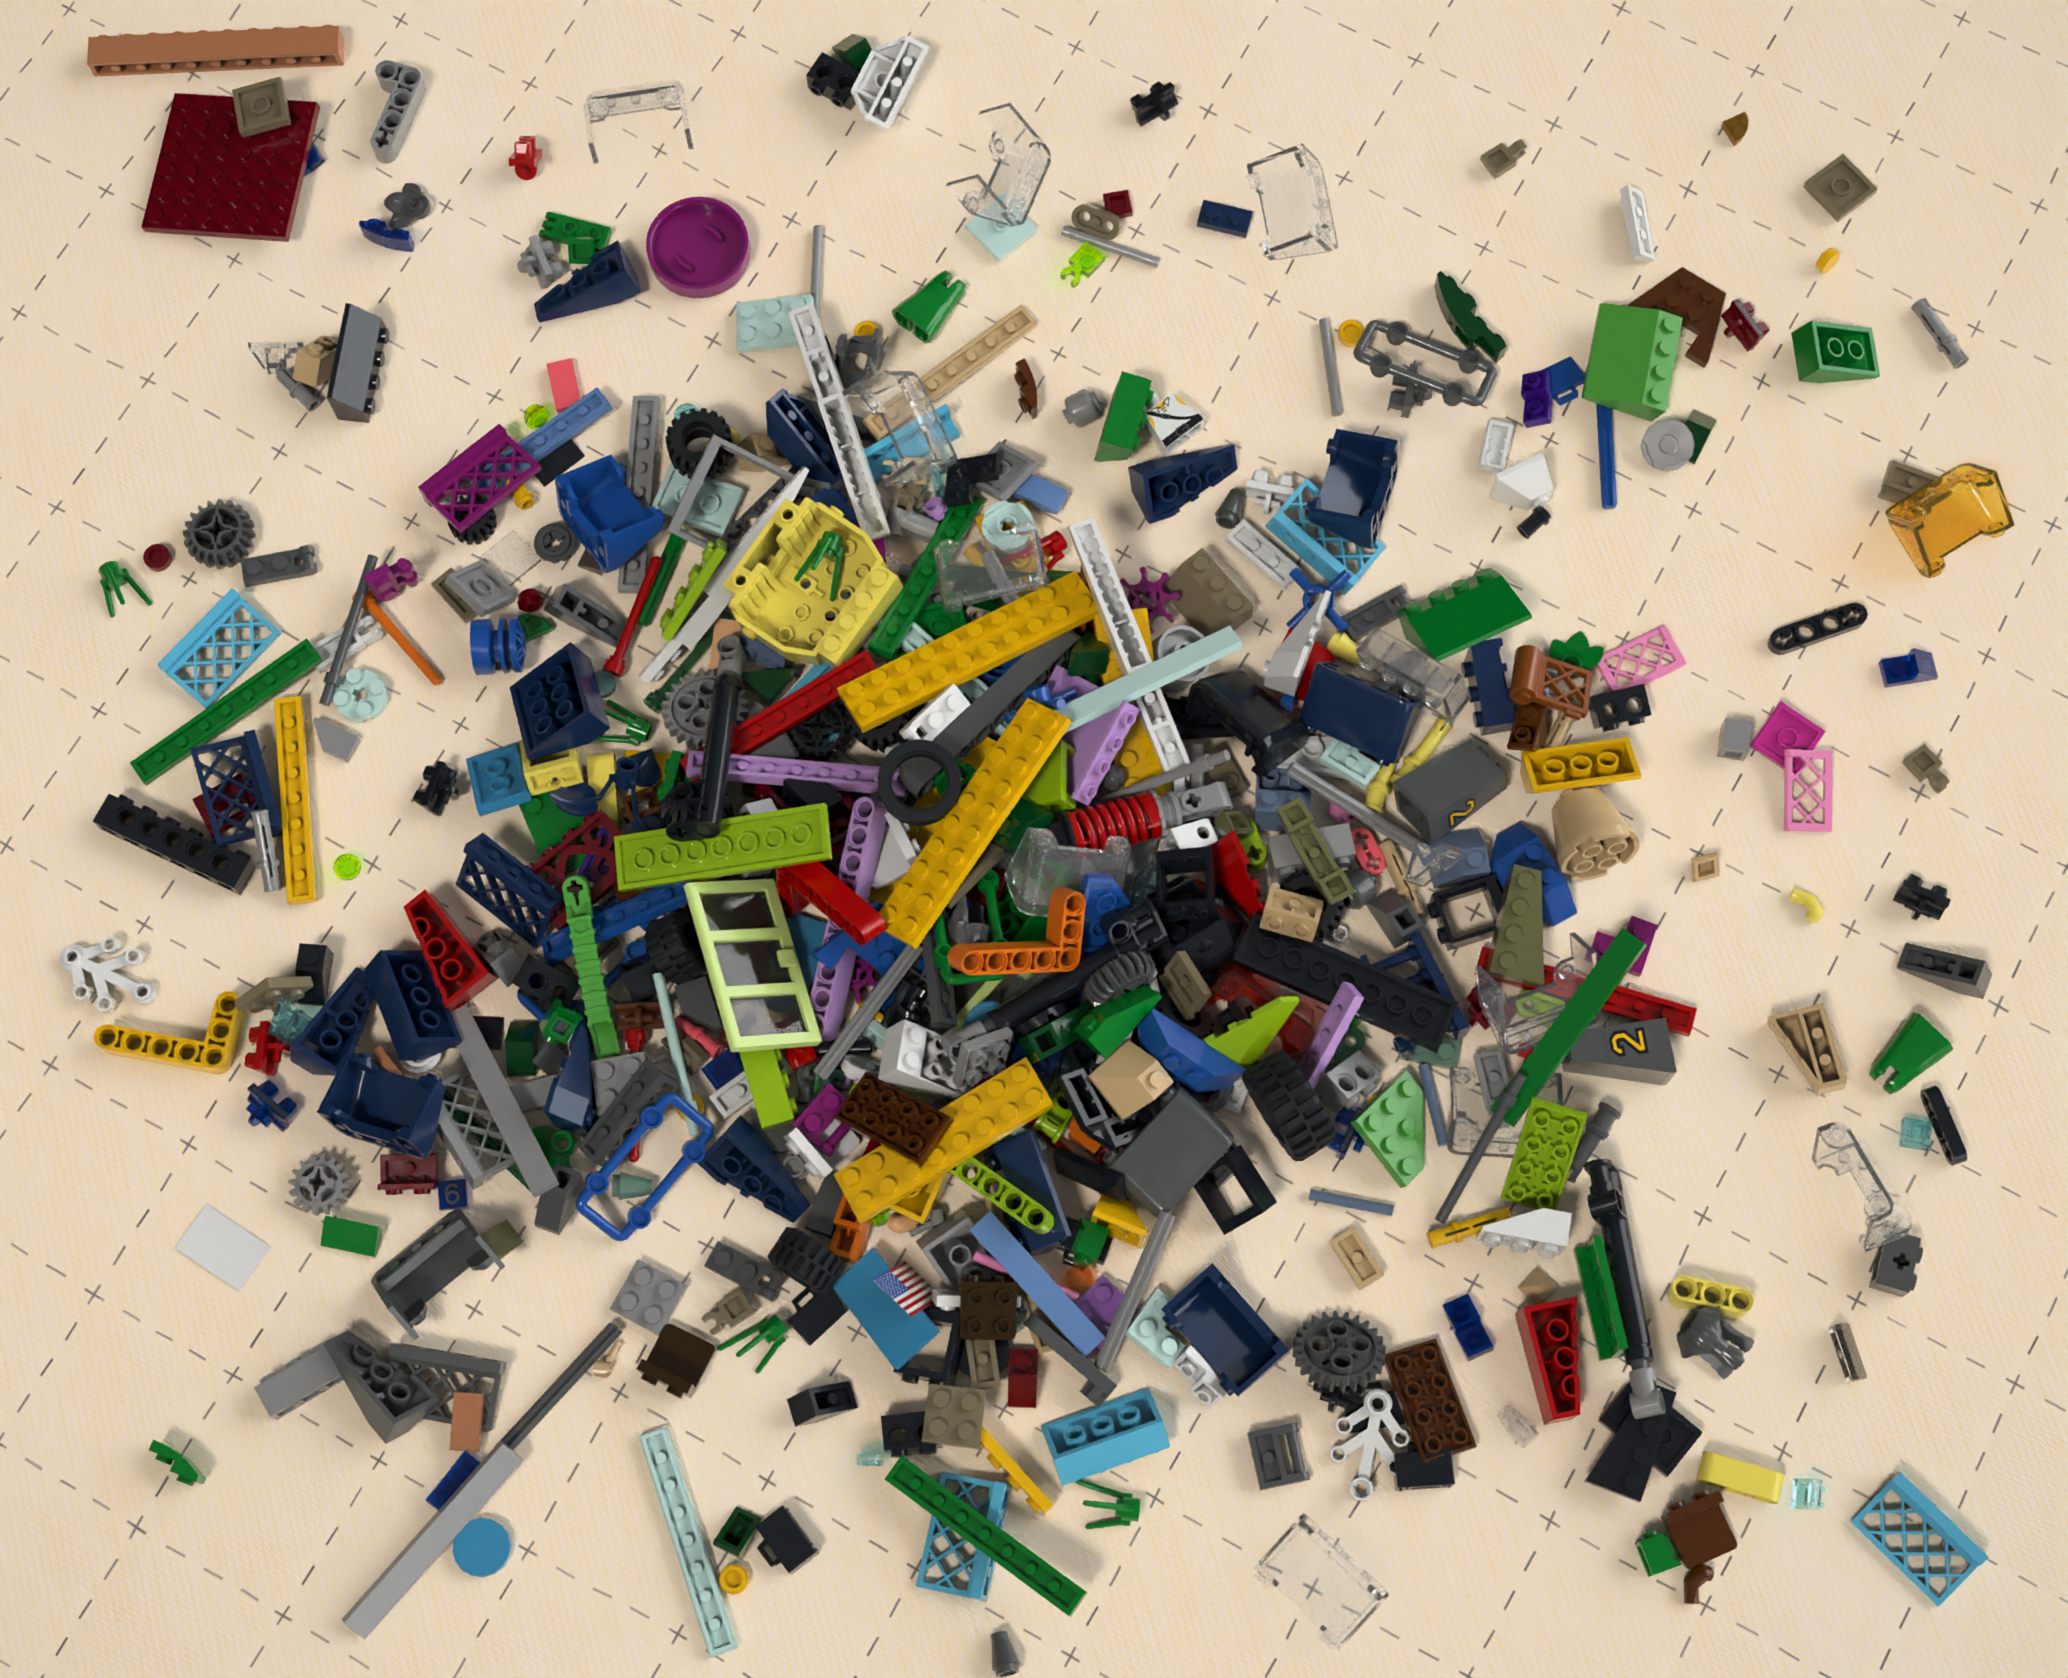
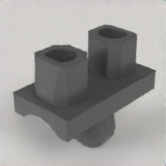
[1388,364,1433,418]

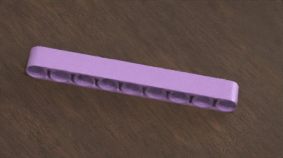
[804,797,888,1041]

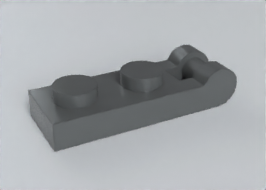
[241,545,318,587]
[1341,585,1412,642]
[704,1241,787,1303]

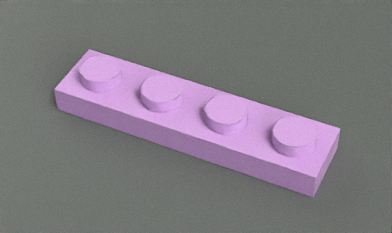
[1297,981,1364,1090]

